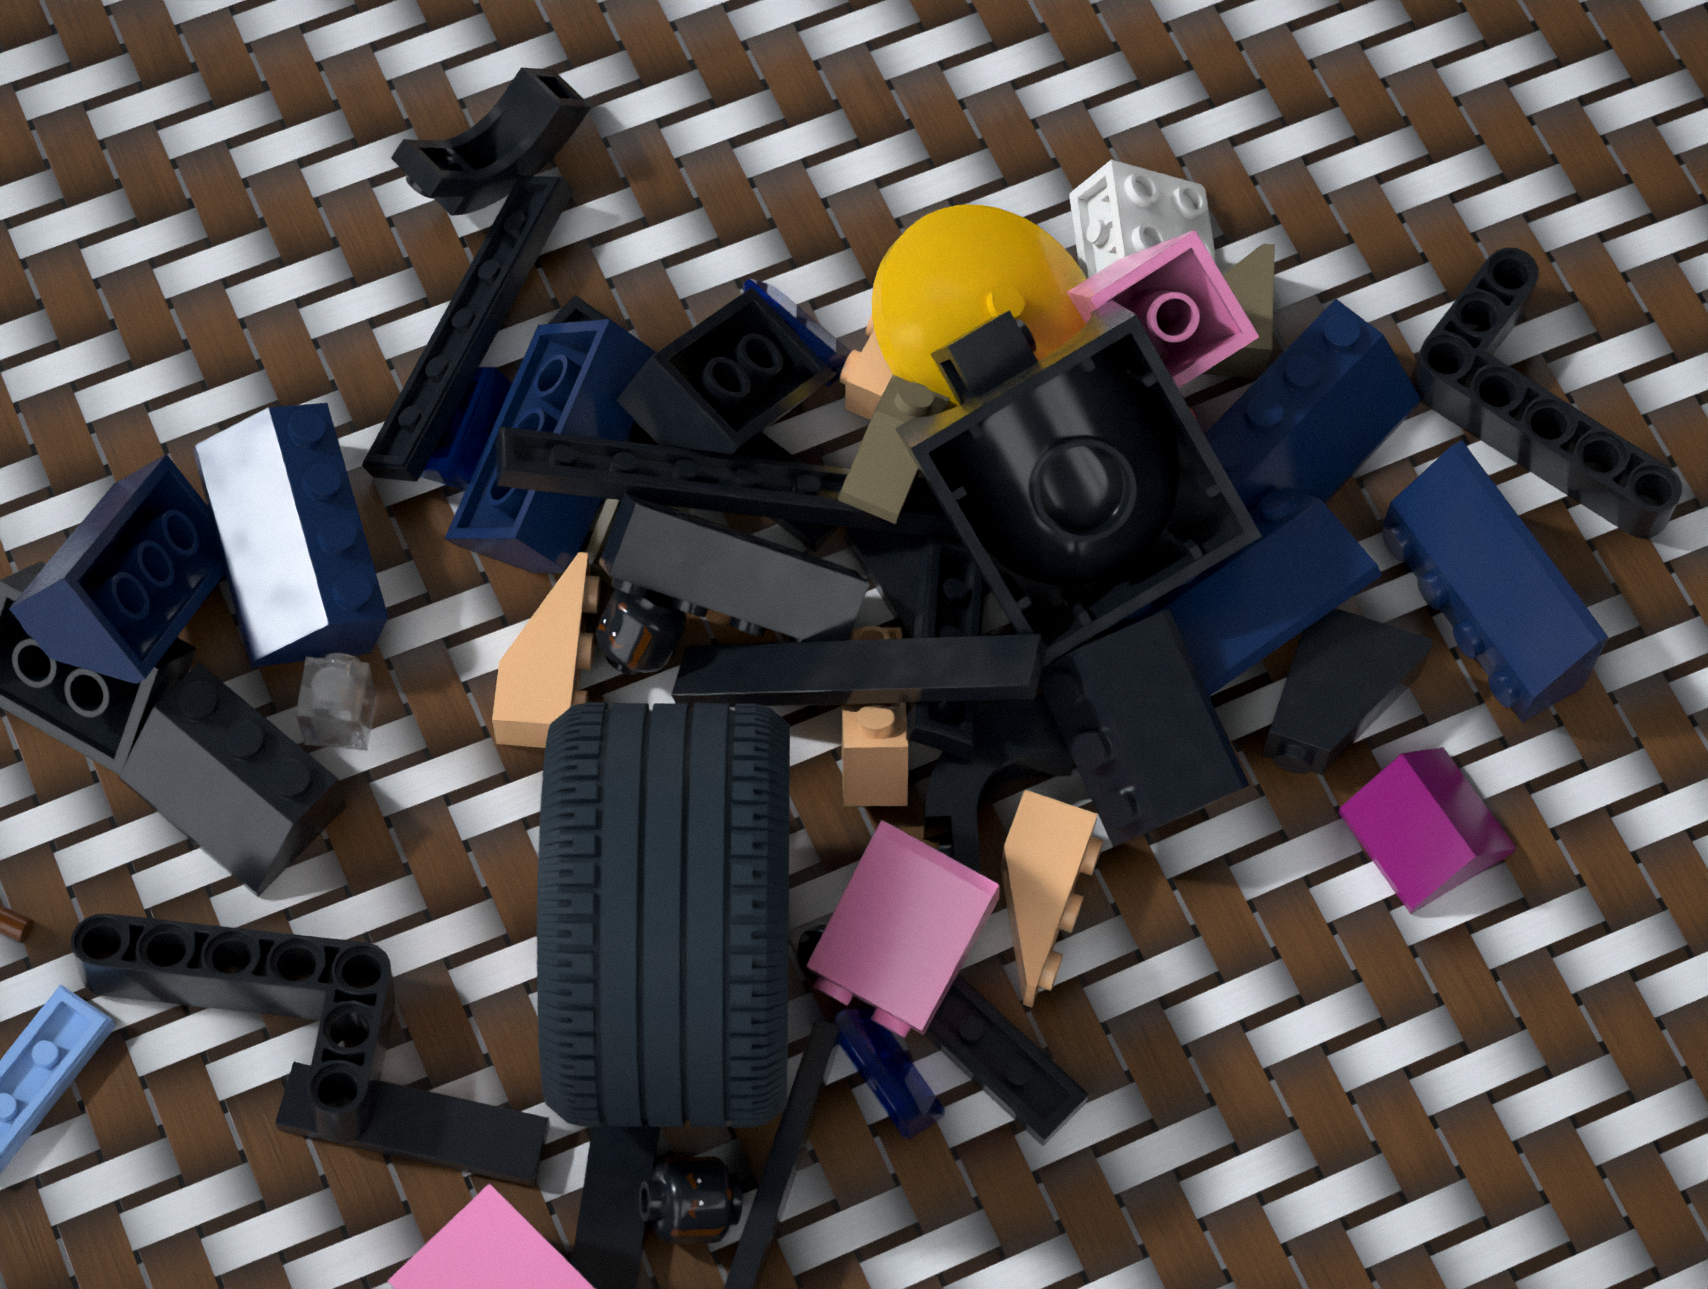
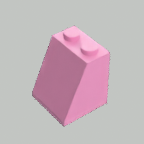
[1067,230,1259,388]
[806,820,1000,1038]
[388,1184,595,1289]

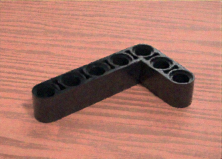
[1411,248,1682,538]
[71,914,395,1143]

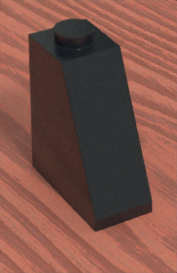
[1262,608,1433,775]

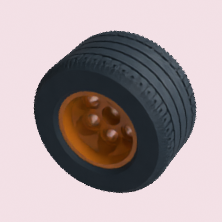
[537,702,790,1128]

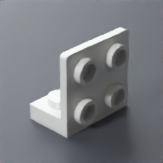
[1069,160,1217,279]

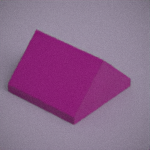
[1338,747,1517,914]

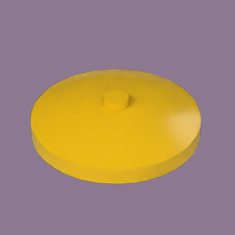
[872,204,1087,411]

